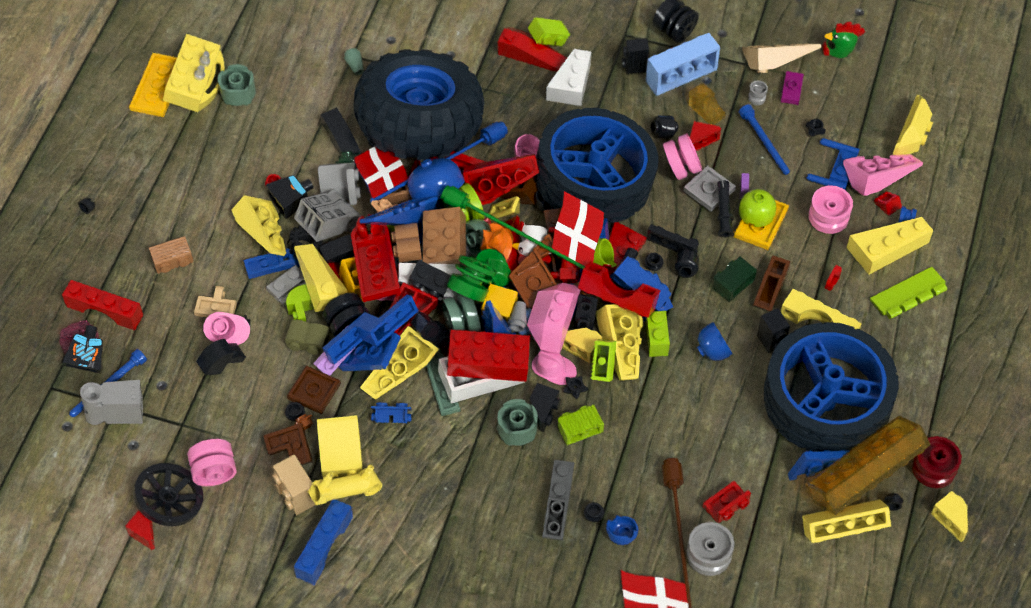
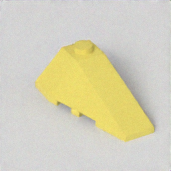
[231,195,286,256]
[294,244,348,312]
[596,304,643,381]
[360,326,439,400]

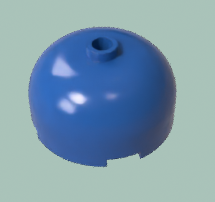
[407,158,465,200]

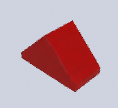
[690,121,721,151]
[125,504,155,550]

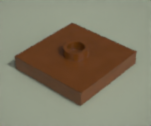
[287,365,341,414]

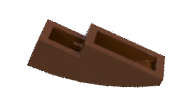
[753,255,791,312]

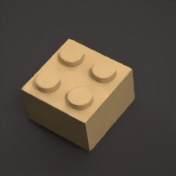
[272,455,315,516]

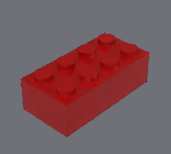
[447,330,530,382]

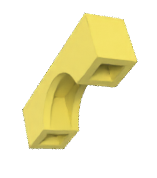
[781,289,862,329]

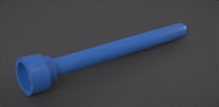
[739,104,790,175]
[69,349,147,417]

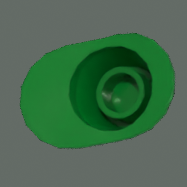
[476,249,511,288]

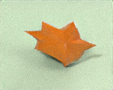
[480,222,513,261]

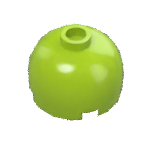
[738,189,776,227]

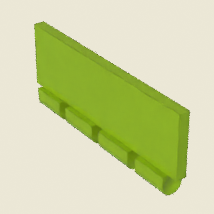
[870,267,947,319]

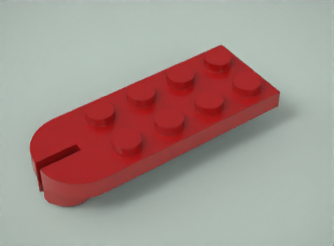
[351,214,401,302]

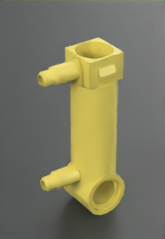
[308,465,383,505]

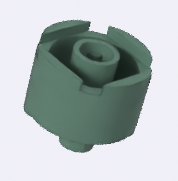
[218,64,256,106]
[497,399,538,446]

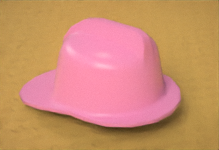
[203,312,250,345]
[532,351,577,385]

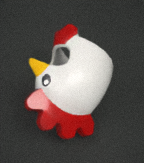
[512,221,551,264]

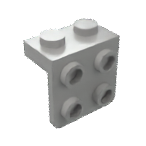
[318,162,361,205]

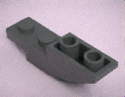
[542,460,574,541]

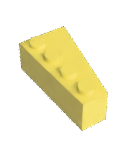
[847,217,933,275]

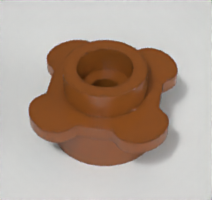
[294,414,314,430]

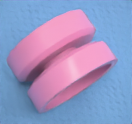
[663,133,703,180]
[809,186,853,234]
[187,439,237,486]

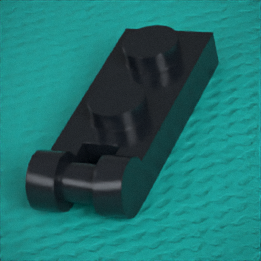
[647,224,699,254]

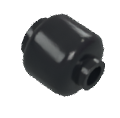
[650,115,678,139]
[674,250,699,278]

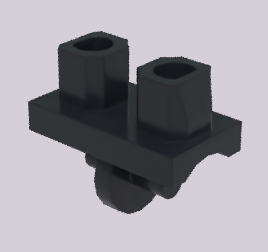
[574,294,598,331]

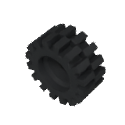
[287,225,323,258]

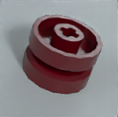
[912,436,962,489]

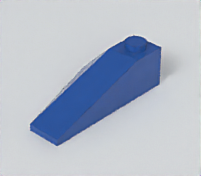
[360,196,438,227]
[481,300,516,335]

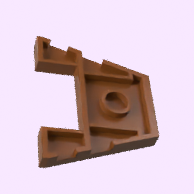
[509,234,587,309]

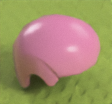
[514,134,540,157]

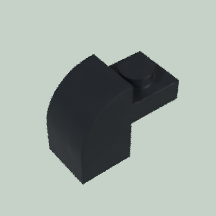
[196,339,246,375]

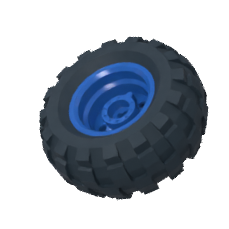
[354,49,485,160]

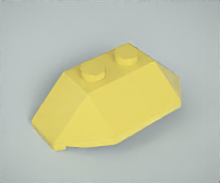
[893,94,933,155]

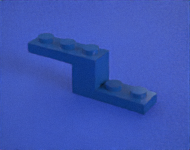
[323,294,419,365]

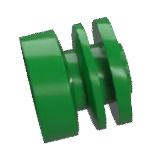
[447,255,497,302]

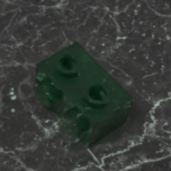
[713,256,757,302]

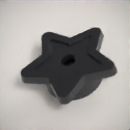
[563,376,588,399]

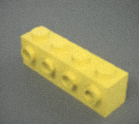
[802,499,891,543]

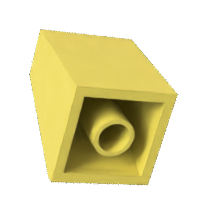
[317,416,363,479]

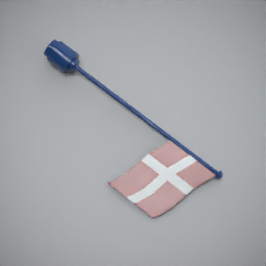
[354,121,508,203]

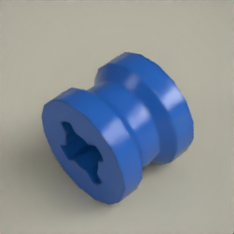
[898,206,917,223]

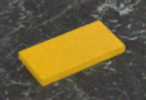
[129,53,177,117]

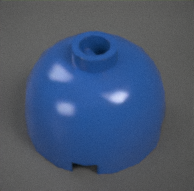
[697,322,733,361]

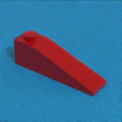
[498,27,567,72]
[463,154,540,205]

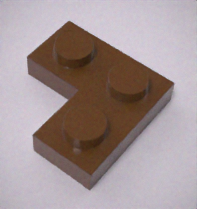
[263,423,313,466]

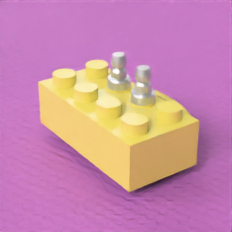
[163,34,225,112]

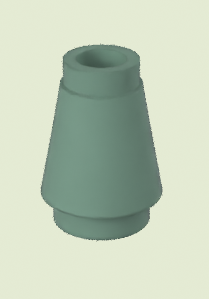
[344,48,365,75]

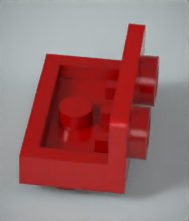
[702,481,751,523]

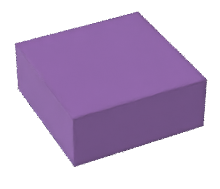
[740,173,749,199]

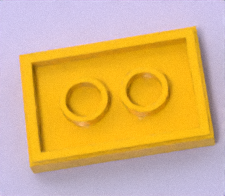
[734,200,789,251]

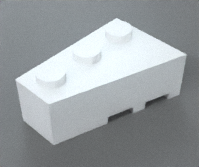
[546,49,591,106]

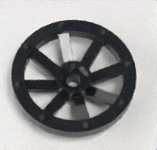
[133,463,204,526]

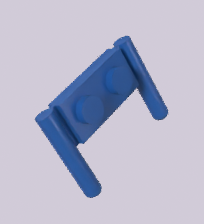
[807,138,860,190]

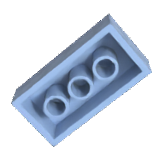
[646,33,720,96]

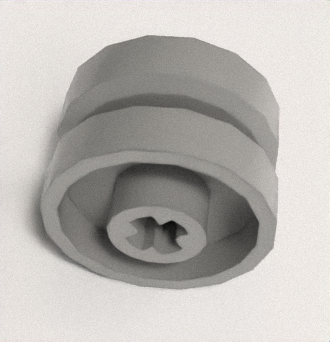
[686,522,734,576]

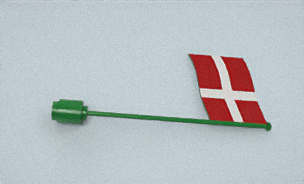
[441,185,604,269]

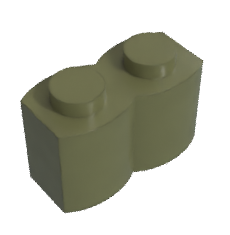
[285,320,330,355]

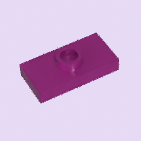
[781,71,804,105]

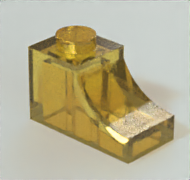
[688,82,726,125]

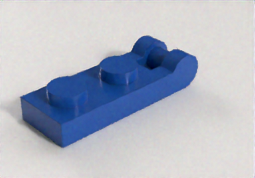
[244,249,300,279]

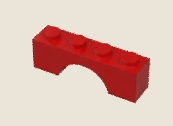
[578,261,661,318]
[62,280,143,330]

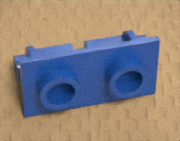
[371,403,412,424]

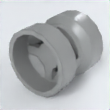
[748,80,768,105]

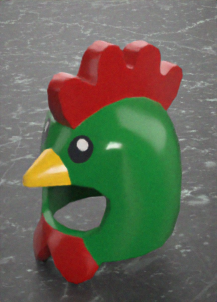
[822,21,865,58]

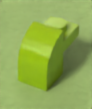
[286,284,314,322]

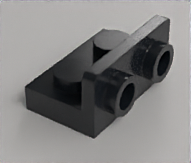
[408,260,451,298]

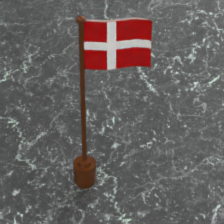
[621,458,692,608]

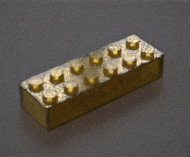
[805,416,930,515]

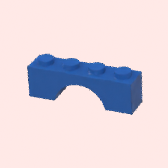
[294,499,353,585]

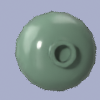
[466,219,490,258]

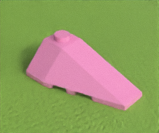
[843,154,923,196]

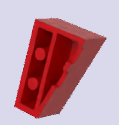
[389,282,438,336]

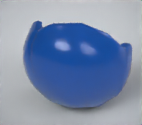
[606,515,638,545]

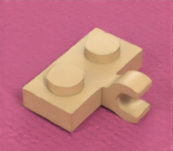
[194,286,237,317]

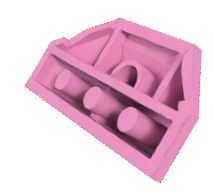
[527,283,581,355]

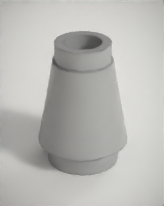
[508,301,527,332]

